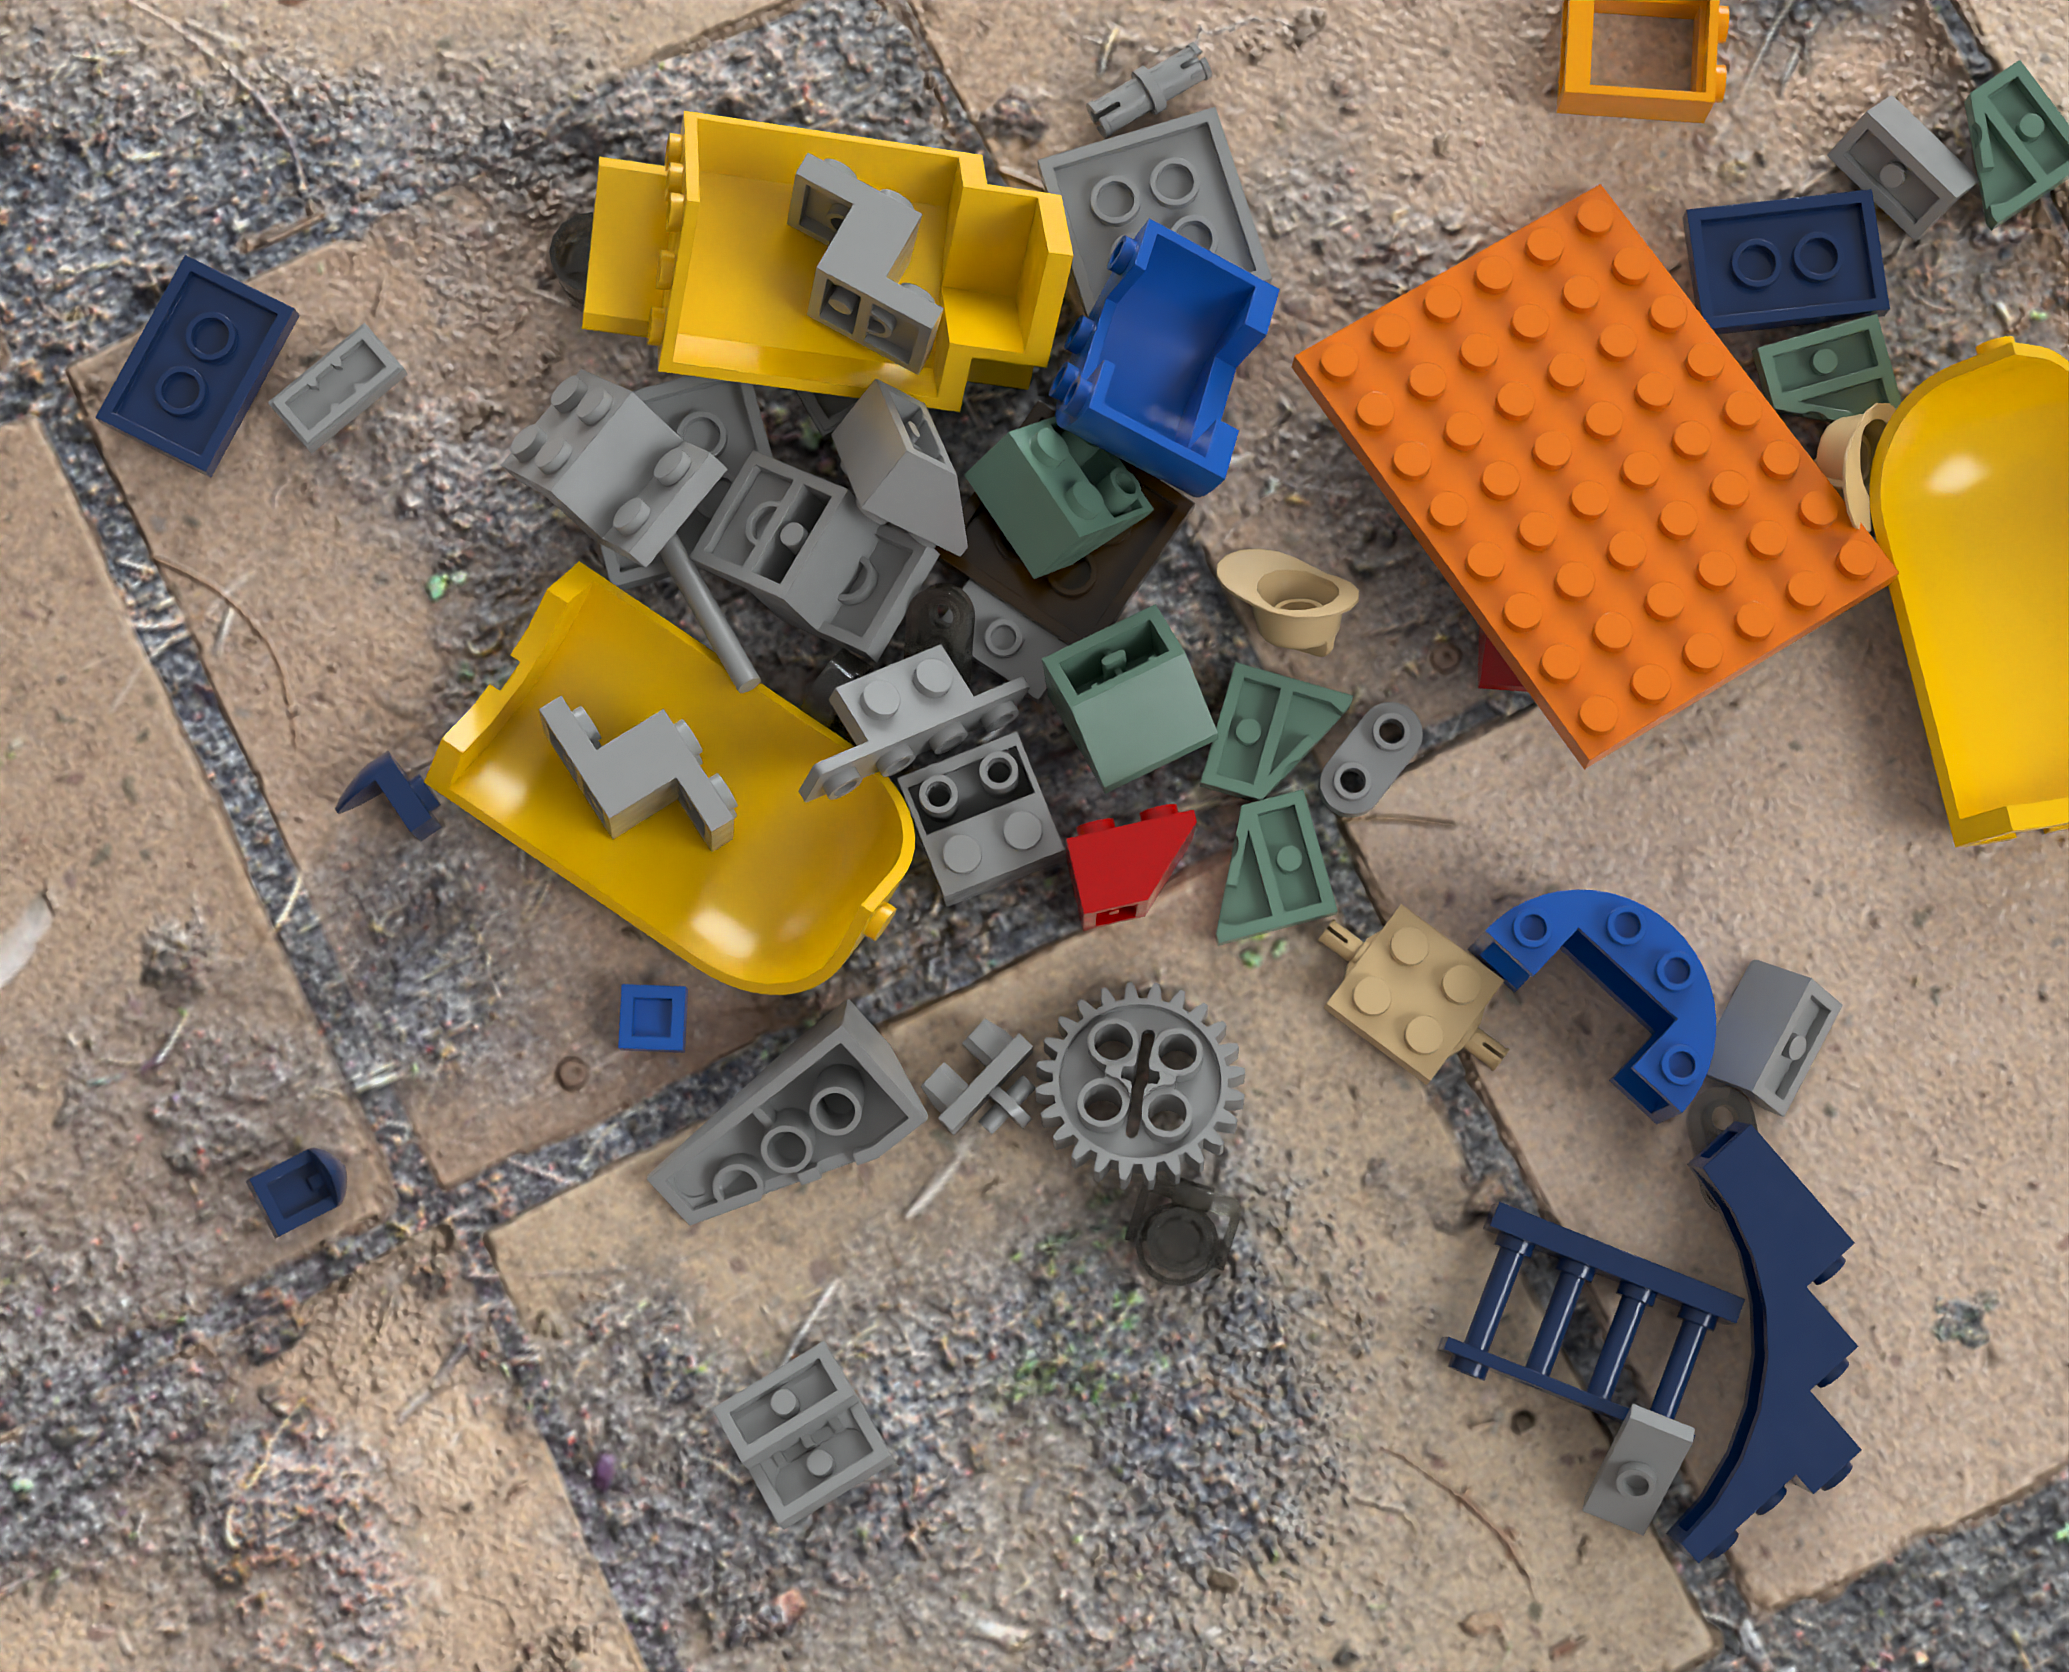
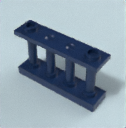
[1437,1202,1745,1446]

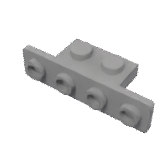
[798,644,1030,802]

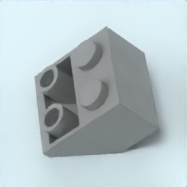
[831,378,968,557]
[897,731,1065,907]

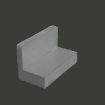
[1827,96,1979,241]
[1706,960,1843,1117]

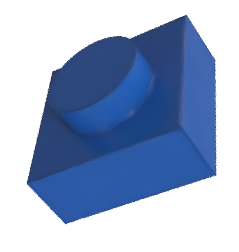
[618,984,688,1053]

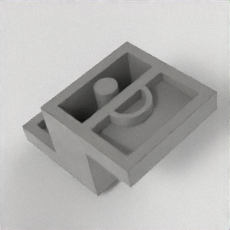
[787,153,944,375]
[501,369,727,568]
[689,450,940,663]
[539,696,738,852]

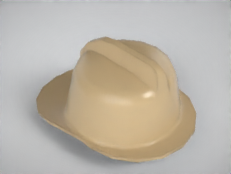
[1814,403,1896,533]
[1216,549,1359,657]

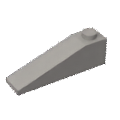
[647,999,928,1225]

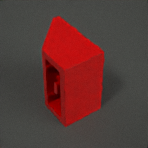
[1066,804,1197,931]

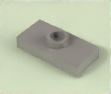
[268,323,408,454]
[934,580,1068,704]
[1582,1404,1695,1536]

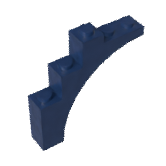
[1666,1121,1862,1564]

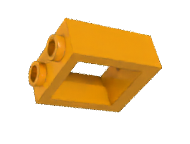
[1556,0,1729,123]

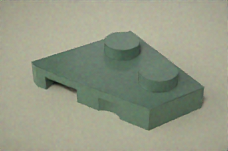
[1964,60,2069,231]
[1752,314,1902,423]
[1200,662,1353,802]
[1215,789,1338,946]

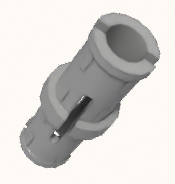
[1086,42,1212,139]

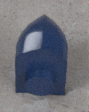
[335,751,442,841]
[246,1148,347,1239]

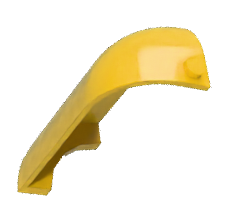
[1869,336,2069,848]
[424,561,915,995]

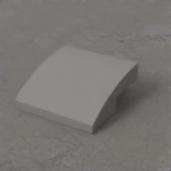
[712,1341,896,1530]

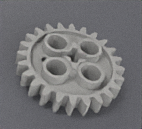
[1035,982,1245,1190]

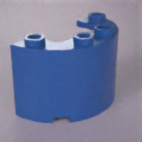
[1049,218,1280,498]
[1468,889,1716,1125]

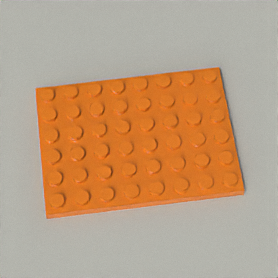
[1291,184,1899,770]

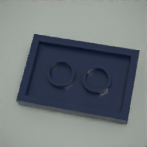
[1682,189,1890,335]
[95,255,300,478]

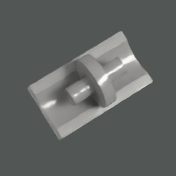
[921,1019,1035,1135]

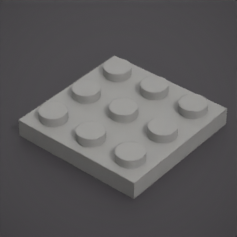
[1038,107,1272,318]
[600,376,773,590]

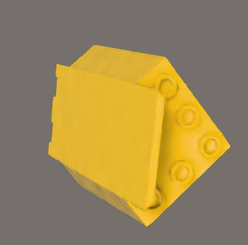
[582,111,1074,412]

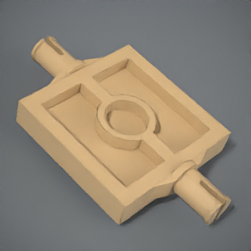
[1318,904,1510,1085]

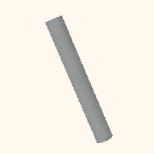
[659,532,761,693]

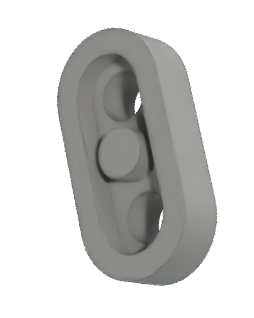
[1318,702,1423,818]

